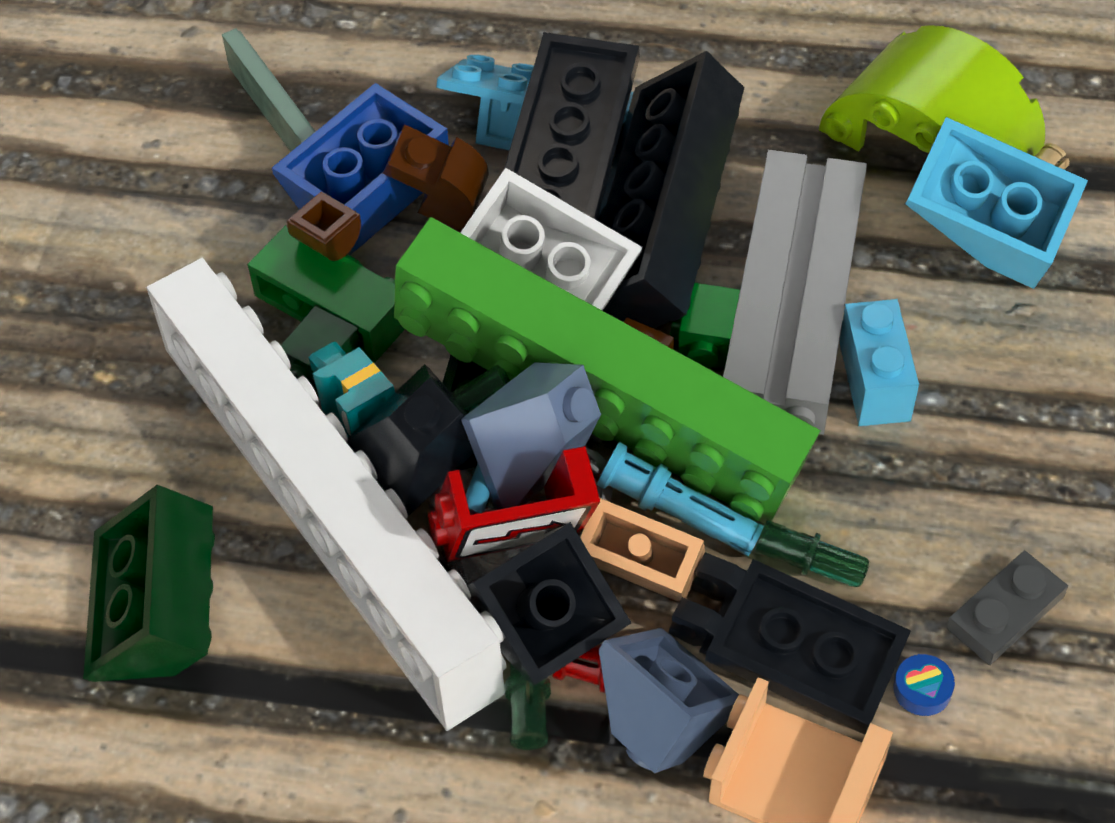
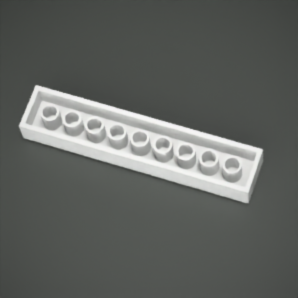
[146,257,507,731]

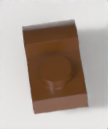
[383,125,489,232]

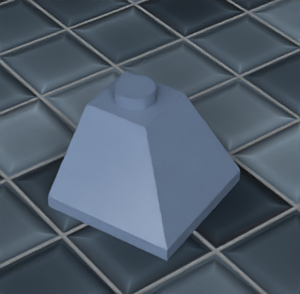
[461,362,601,510]
[599,628,739,773]

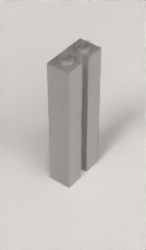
[723,149,867,435]

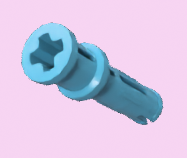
[597,442,764,557]

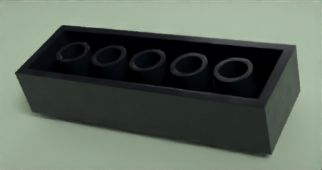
[597,51,745,328]

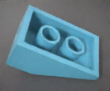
[905,117,1088,289]

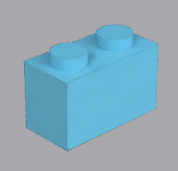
[839,299,919,426]

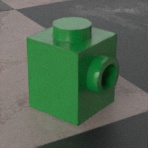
[670,283,741,369]

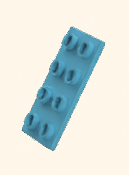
[436,55,634,150]

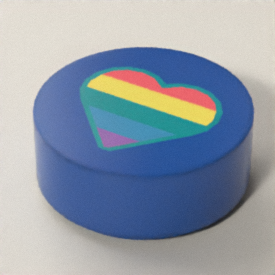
[893,654,955,716]

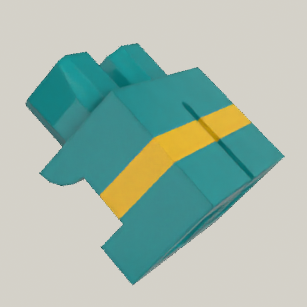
[309,342,395,453]

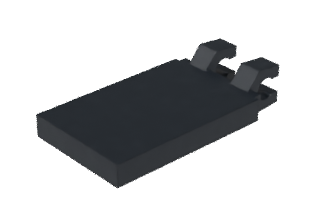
[668,552,911,735]

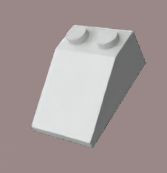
[460,168,642,311]

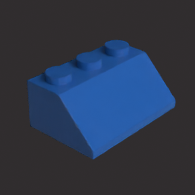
[272,83,449,255]

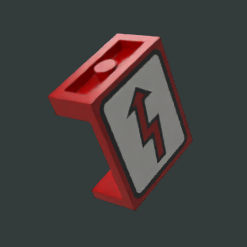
[428,446,600,562]

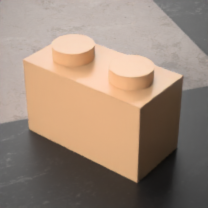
[580,498,705,602]

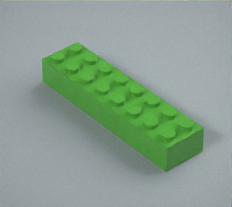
[394,217,821,527]

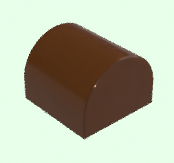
[286,191,361,261]

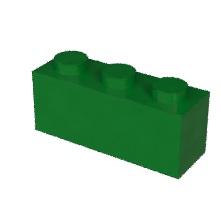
[247,225,405,363]

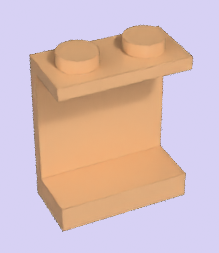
[703,677,893,823]

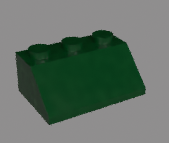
[83,484,215,682]

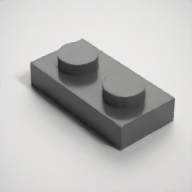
[946,550,1068,665]

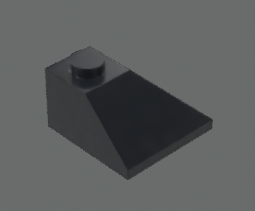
[347,364,474,516]
[466,522,631,686]

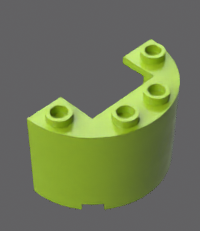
[819,25,1045,156]

